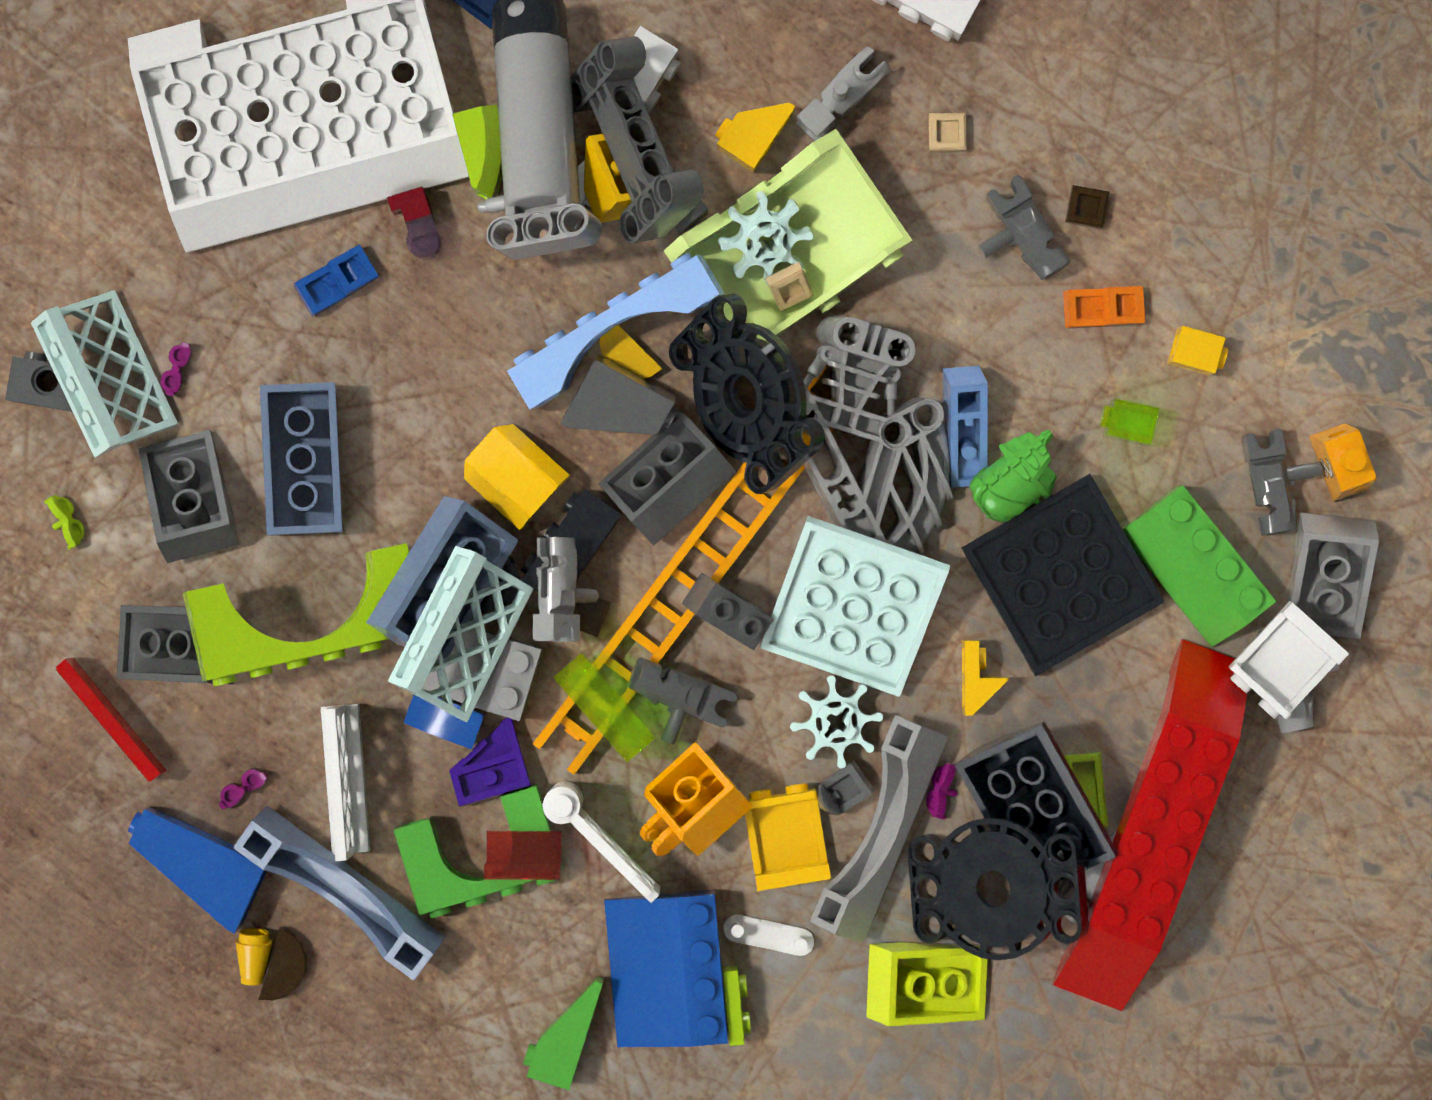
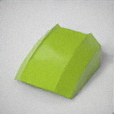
[452,104,502,200]

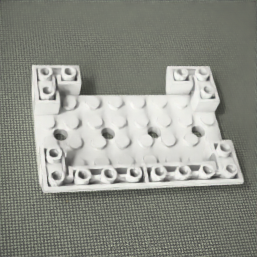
[128,0,469,253]

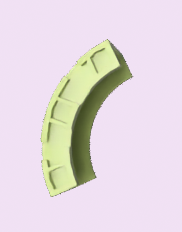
[664,129,913,343]

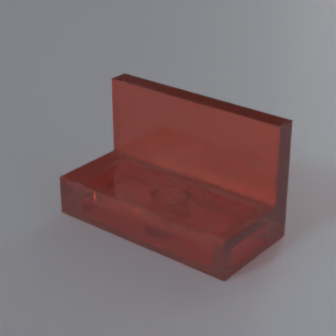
[484,831,562,880]

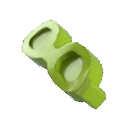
[44,495,85,550]

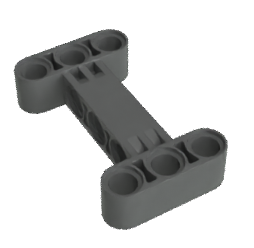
[571,36,704,244]

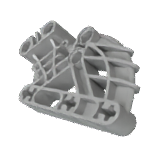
[794,316,953,555]

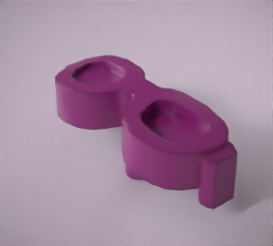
[160,342,192,397]
[926,763,957,820]
[219,768,268,810]

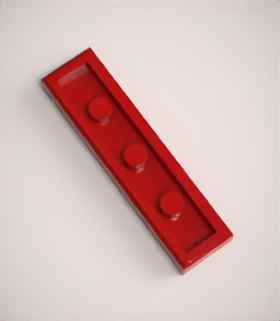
[55,658,167,782]

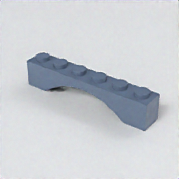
[233,806,446,981]

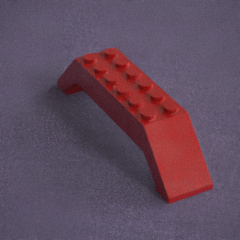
[1052,639,1247,1011]

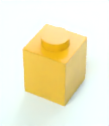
[1167,326,1228,376]

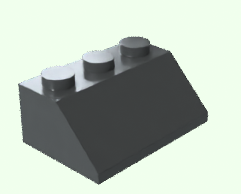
[598,410,737,546]

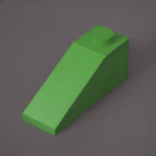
[523,976,604,1090]

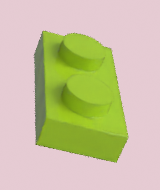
[723,965,751,1046]

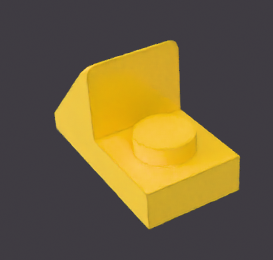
[961,640,1009,716]

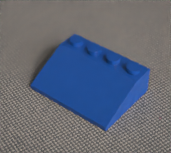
[604,889,728,1047]

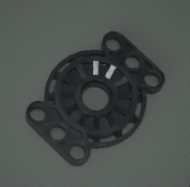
[669,294,825,494]
[908,817,1089,961]

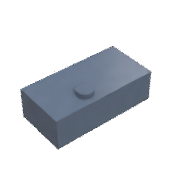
[260,382,342,536]

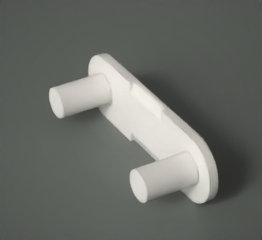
[724,914,814,956]

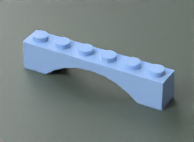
[507,253,725,410]

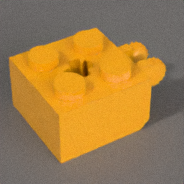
[639,742,753,857]

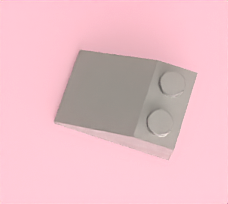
[1288,513,1379,639]
[422,628,544,721]

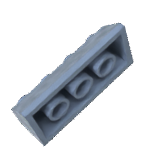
[366,496,519,659]

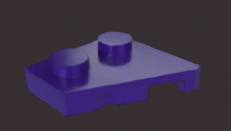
[449,718,532,807]

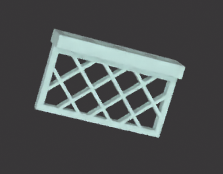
[31,290,178,458]
[388,546,534,722]

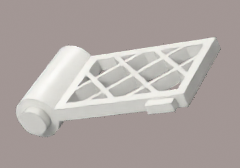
[543,781,661,903]

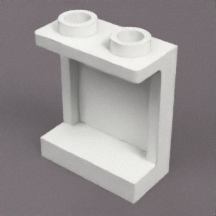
[1228,601,1349,720]

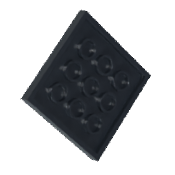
[961,474,1164,676]

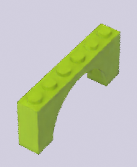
[182,543,409,687]

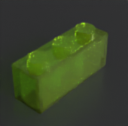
[553,652,657,763]

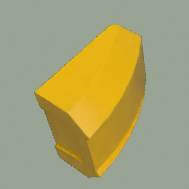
[464,424,571,530]

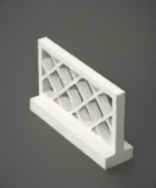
[321,703,371,861]

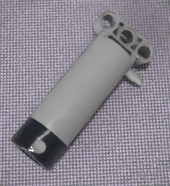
[477,0,602,260]

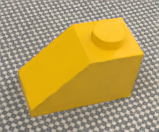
[715,103,795,173]
[584,134,632,223]

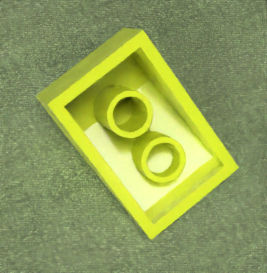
[866,942,987,1026]

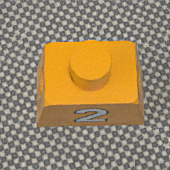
[1309,423,1377,502]

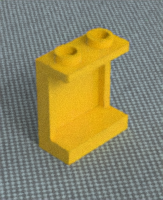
[745,783,831,891]

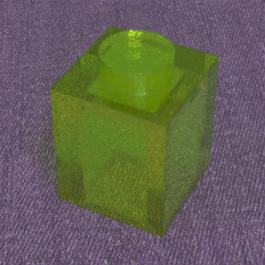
[1099,399,1160,446]

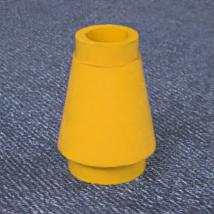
[235,928,272,986]

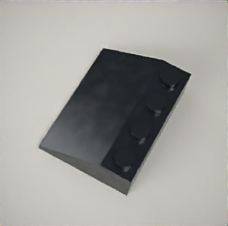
[955,722,1119,881]

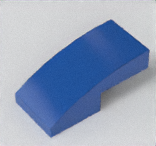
[294,244,378,317]
[403,691,485,750]

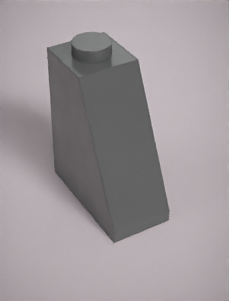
[561,353,678,435]

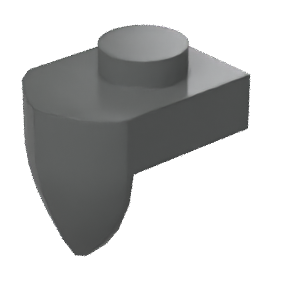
[817,760,875,815]

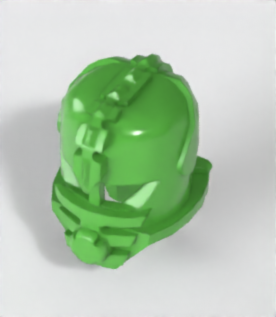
[969,430,1057,523]

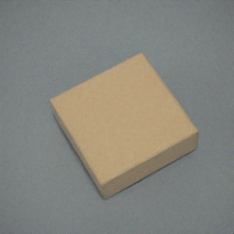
[928,113,967,152]
[765,262,814,312]

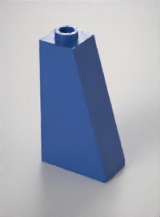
[128,807,267,934]

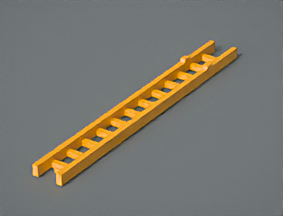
[533,366,834,775]

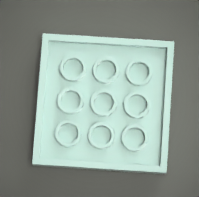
[760,516,950,697]

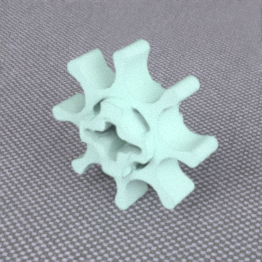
[718,191,813,285]
[790,675,883,769]

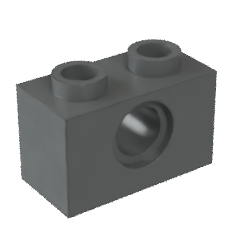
[5,351,93,412]
[682,572,774,650]

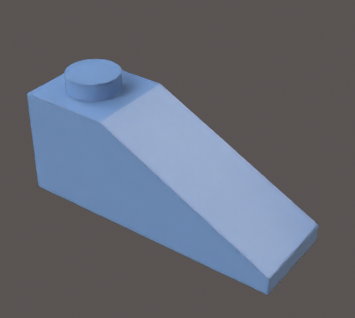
[943,366,988,488]

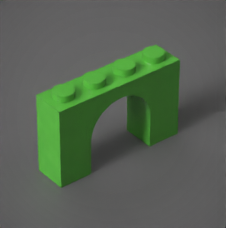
[394,783,564,918]

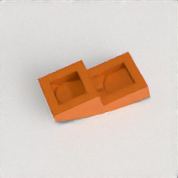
[1063,286,1145,328]

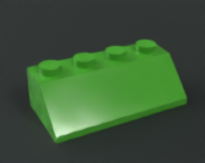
[1122,485,1277,647]

